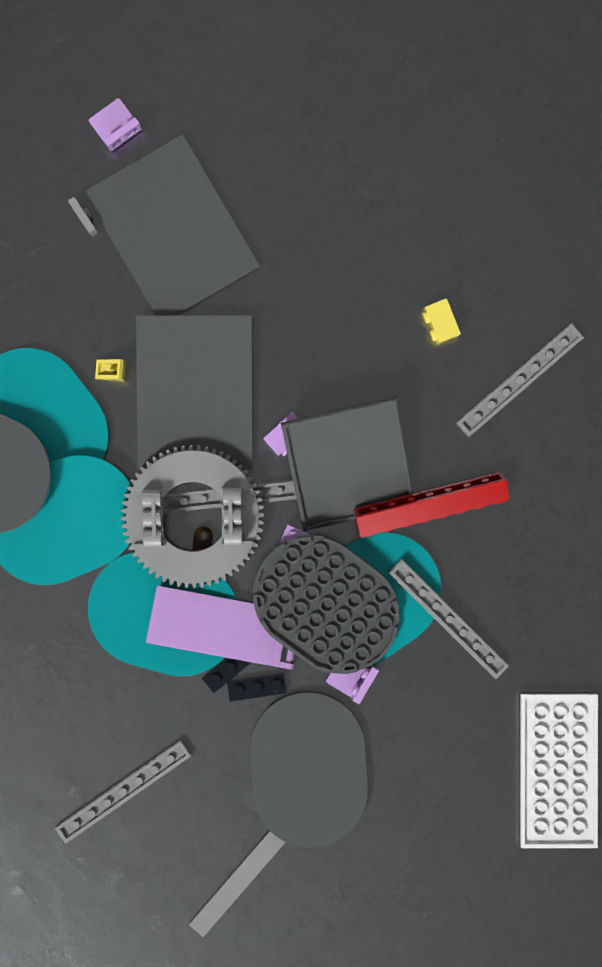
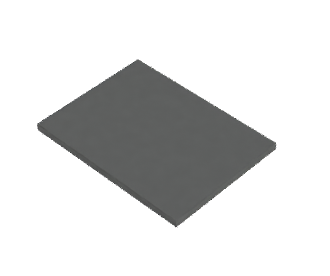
[84,134,260,316]
[136,315,253,470]

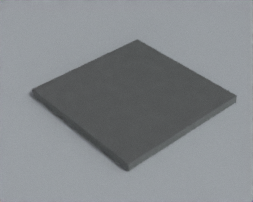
[281,397,413,531]

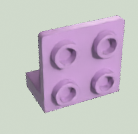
[89,98,142,151]
[326,666,379,704]

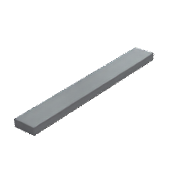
[456,323,584,437]
[163,480,296,513]
[388,559,509,679]
[55,739,192,844]
[189,831,285,937]

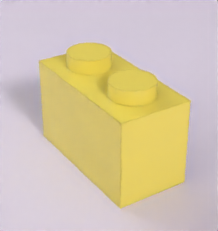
[422,298,461,345]

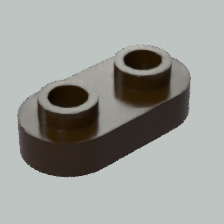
[192,526,213,551]

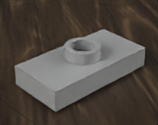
[68,197,98,236]

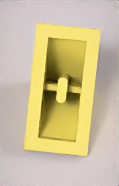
[95,359,127,381]

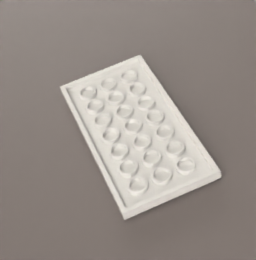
[520,693,598,848]

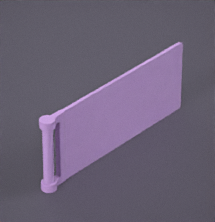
[146,586,295,670]

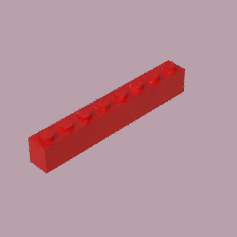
[353,472,510,537]

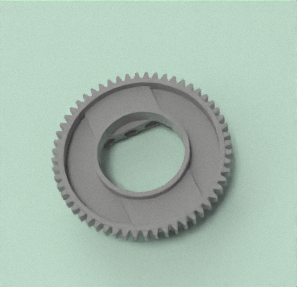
[121,445,264,588]

